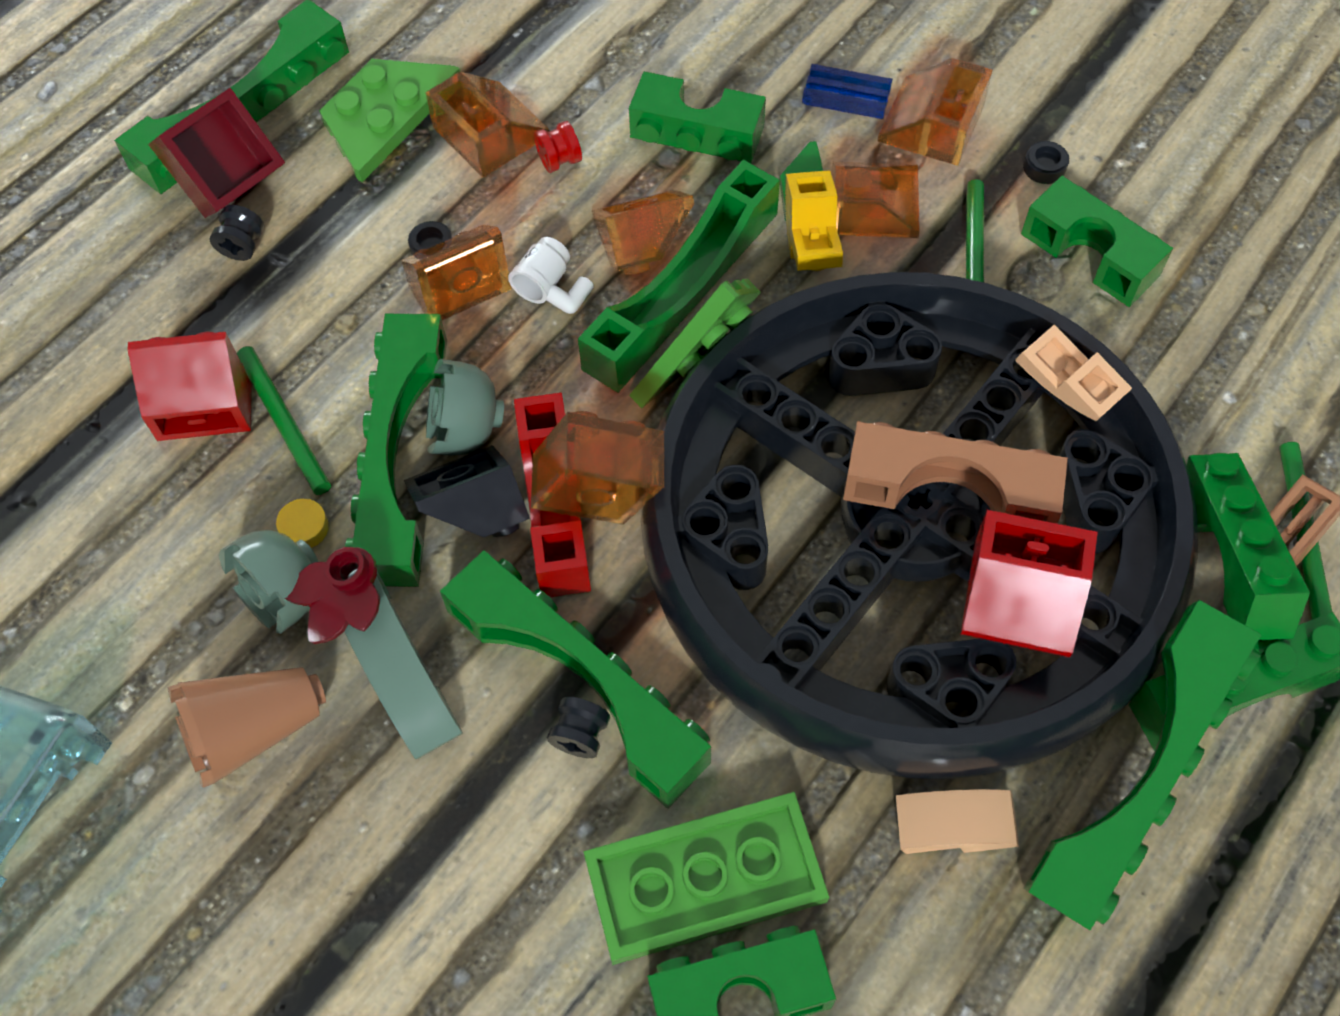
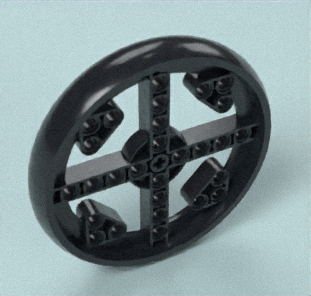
[641,272,1198,779]

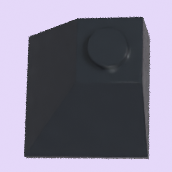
[404,445,530,537]

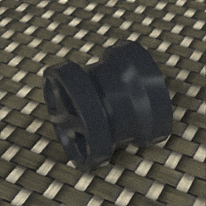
[209,205,265,261]
[547,697,611,759]

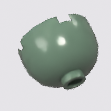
[426,359,504,456]
[218,530,318,634]

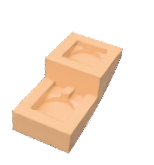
[1015,324,1132,421]
[896,789,1019,854]

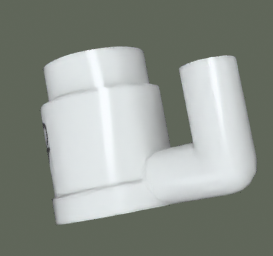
[508,237,594,314]

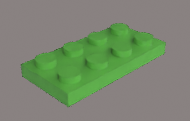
[583,792,829,965]

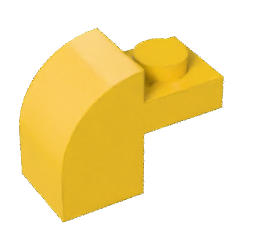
[786,170,843,271]

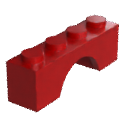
[514,392,591,598]

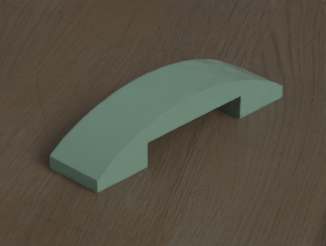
[344,569,463,759]

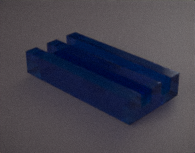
[802,64,893,119]

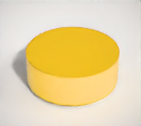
[276,498,329,548]

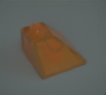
[832,161,920,238]
[591,190,694,275]

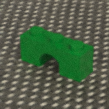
[629,71,766,164]
[1021,176,1173,307]
[647,926,836,1016]

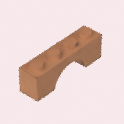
[843,421,1068,524]

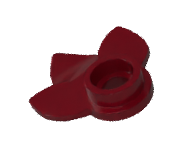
[285,547,380,644]

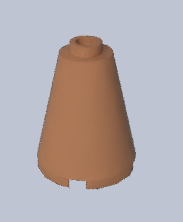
[167,667,326,788]

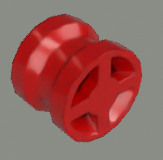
[534,121,582,173]

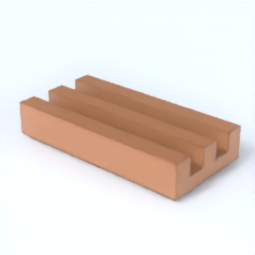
[1270,474,1340,566]

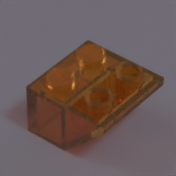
[877,58,993,166]
[425,72,550,178]

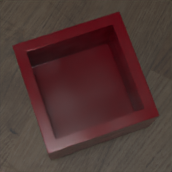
[148,88,285,218]

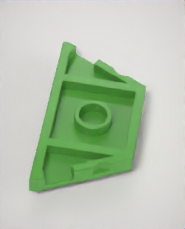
[319,59,462,182]
[629,279,761,409]

